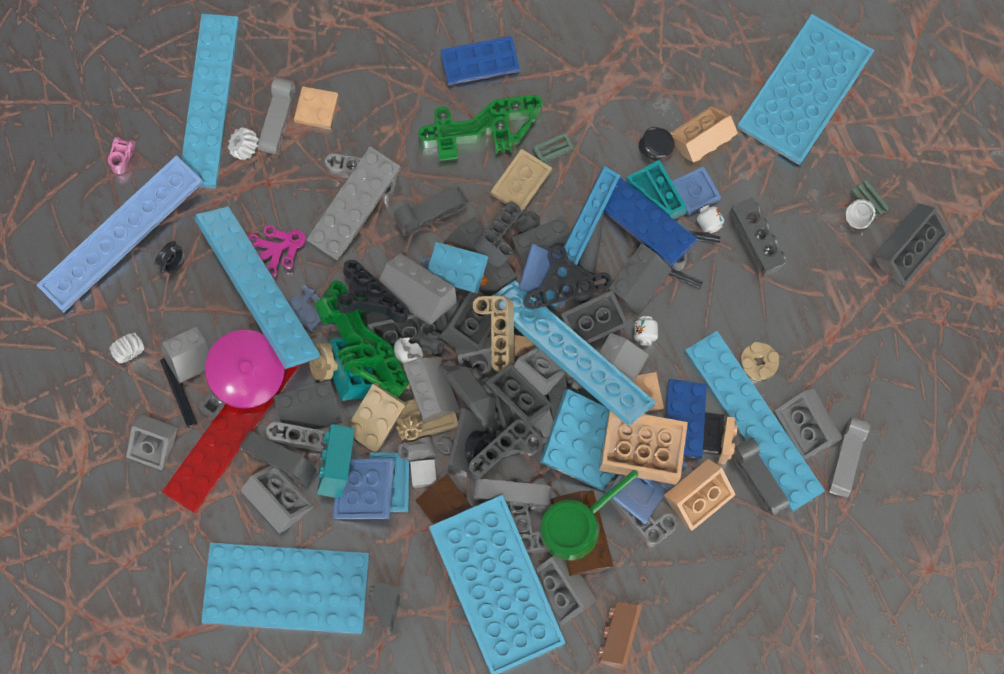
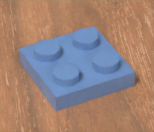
[672,166,721,215]

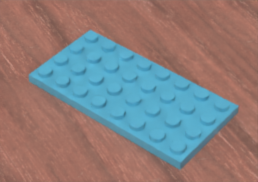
[737,14,874,165]
[429,495,565,674]
[201,543,369,634]

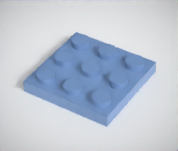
[333,458,394,519]

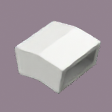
[410,460,436,488]

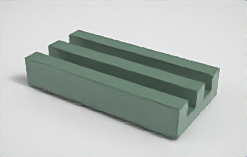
[533,133,574,163]
[851,180,890,221]

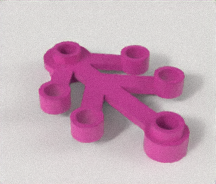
[248,225,305,278]

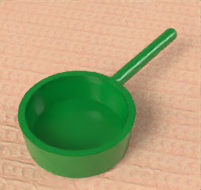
[540,470,638,560]

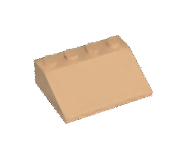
[599,411,688,485]

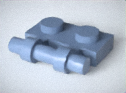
[288,284,322,333]

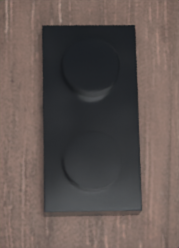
[703,412,724,454]

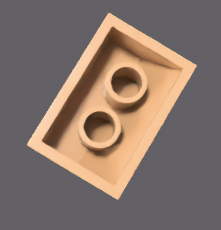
[670,106,738,162]
[664,459,736,531]

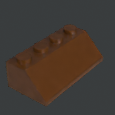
[416,474,472,524]
[550,490,613,576]

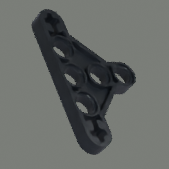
[523,245,612,310]
[336,260,409,323]

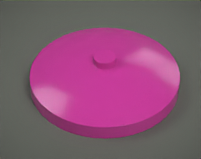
[205,330,284,408]

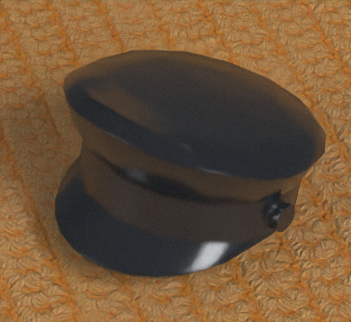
[639,127,674,160]
[154,241,185,273]
[465,431,497,467]

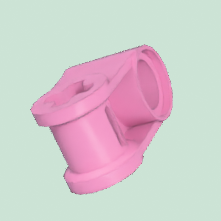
[108,136,135,175]

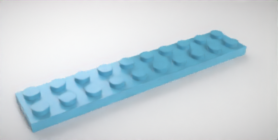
[181,14,239,189]
[194,206,320,369]
[493,280,655,427]
[685,331,825,512]

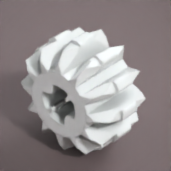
[227,127,259,160]
[109,333,145,363]

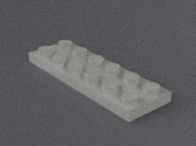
[306,147,401,261]

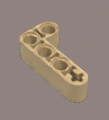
[473,296,514,372]

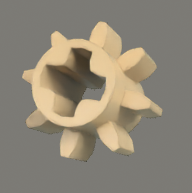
[396,416,422,442]

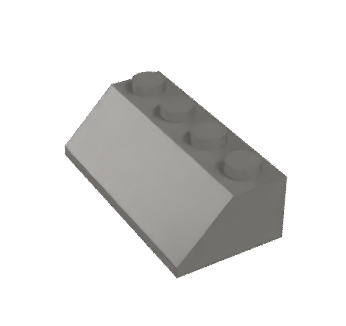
[376,253,457,325]

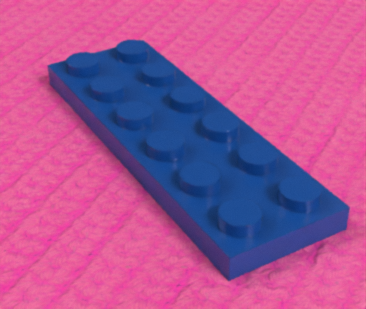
[603,177,697,267]

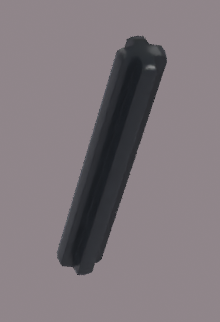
[160,358,197,428]

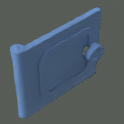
[518,244,569,307]
[605,475,667,525]

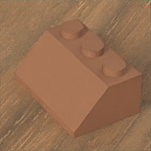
[597,602,642,670]

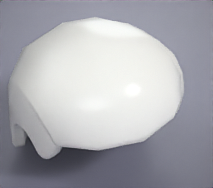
[846,199,876,229]
[394,337,423,364]

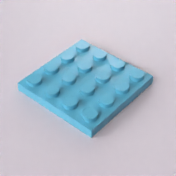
[539,389,615,492]

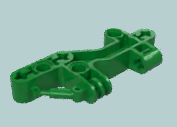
[418,95,542,161]
[314,280,409,398]

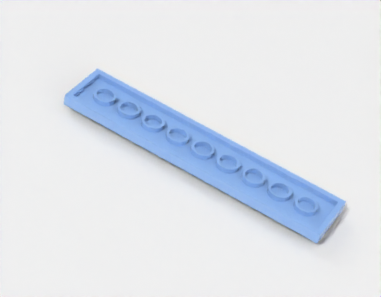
[37,155,203,313]

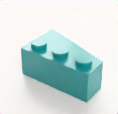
[626,160,687,220]
[329,338,381,401]
[317,424,354,498]

